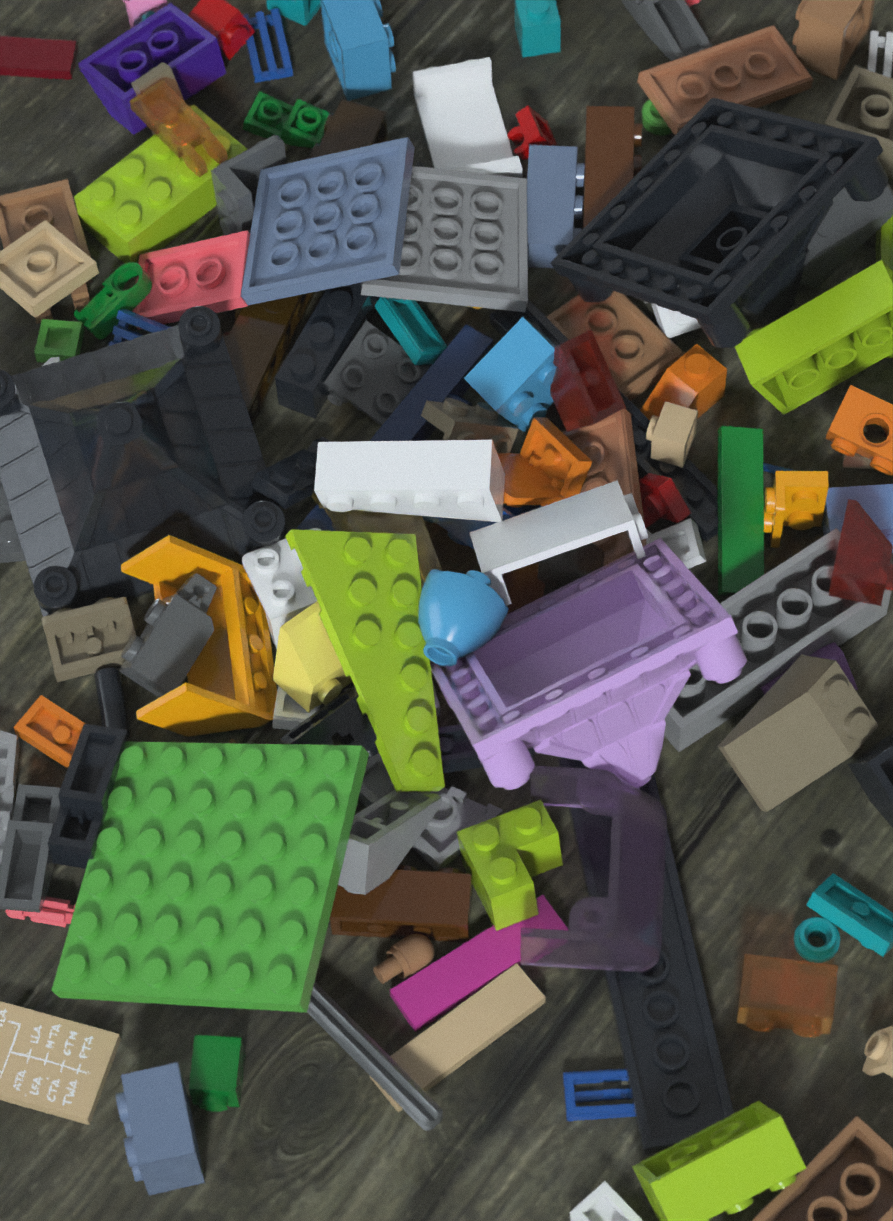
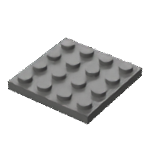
[361,166,528,312]

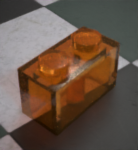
[736,954,838,1038]

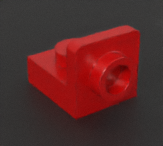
[639,473,691,528]

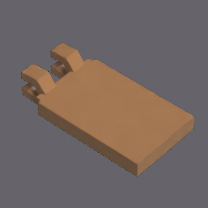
[0,179,93,324]

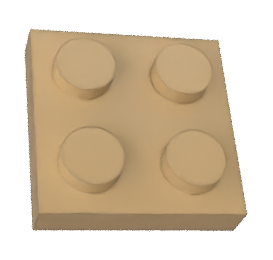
[0,220,99,318]

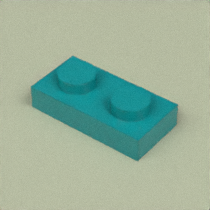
[806,873,893,957]

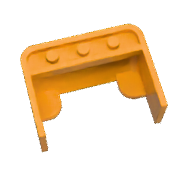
[121,535,277,737]

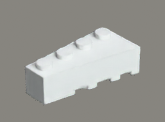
[314,440,505,522]

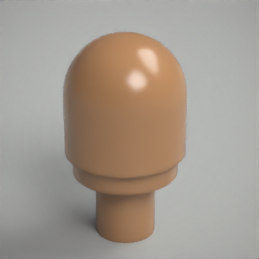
[373,934,435,984]

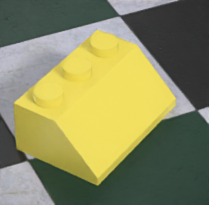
[273,601,353,713]

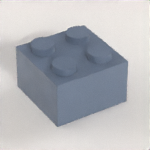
[115,1062,205,1196]

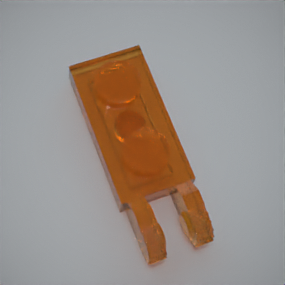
[130,80,228,177]

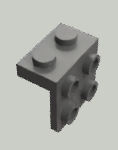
[211,135,287,235]

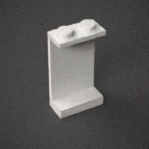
[413,57,522,178]
[469,480,649,605]

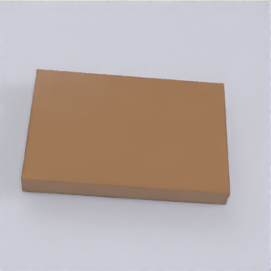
[547,291,685,401]

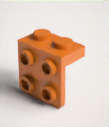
[497,417,593,508]

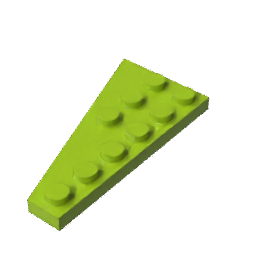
[285,529,445,792]

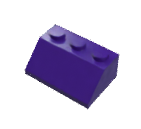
[78,3,226,135]

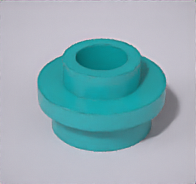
[794,917,840,963]

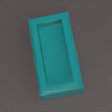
[374,297,448,365]

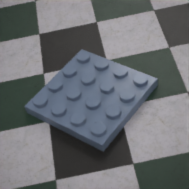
[241,137,415,305]

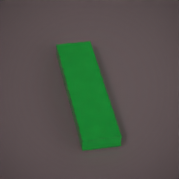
[718,426,764,596]

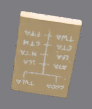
[0,1001,121,1125]

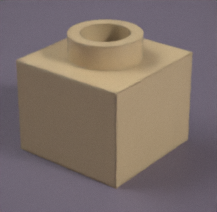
[646,401,698,468]

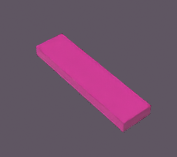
[389,895,569,1032]

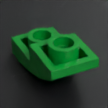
[242,91,330,148]

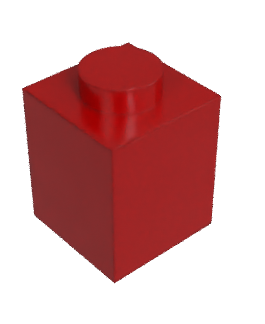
[188,0,255,60]

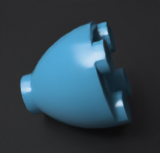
[418,569,508,667]

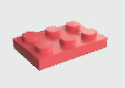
[132,230,250,330]

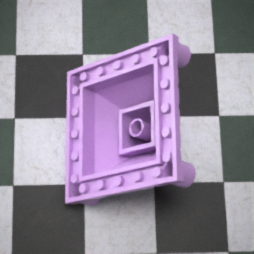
[430,538,747,790]

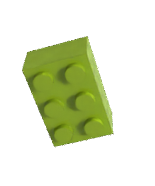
[632,1101,806,1221]

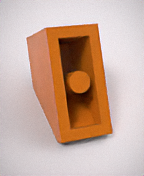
[640,344,727,420]

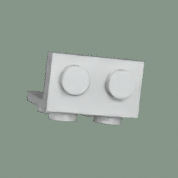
[242,528,321,649]

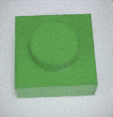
[34,319,84,363]

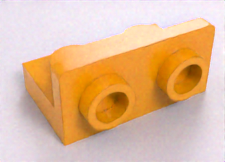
[764,471,829,548]

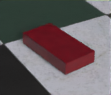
[0,36,78,80]

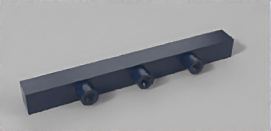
[297,325,493,533]

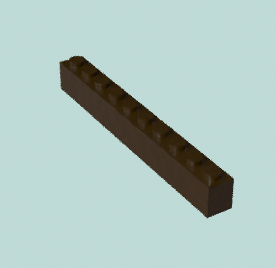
[223,99,388,426]

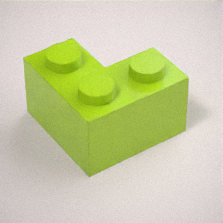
[457,800,563,931]

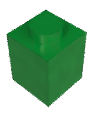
[188,1035,245,1112]

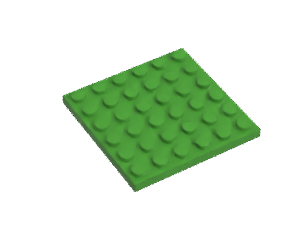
[52,742,369,1013]

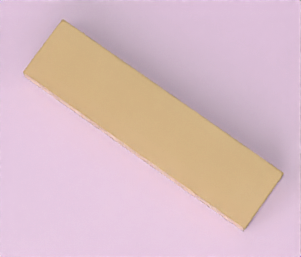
[370,963,545,1112]

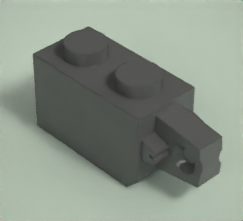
[119,573,217,698]

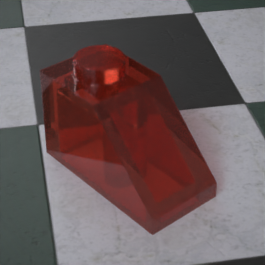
[550,329,626,432]
[829,499,893,606]

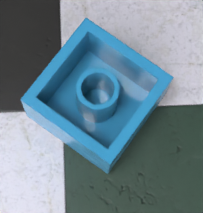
[320,0,396,101]
[464,317,583,433]

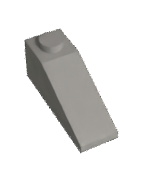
[338,790,443,895]

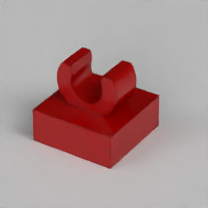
[507,106,557,160]

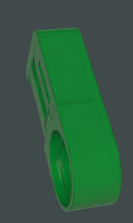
[74,262,152,340]

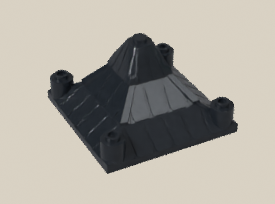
[551,97,889,348]
[0,306,288,617]

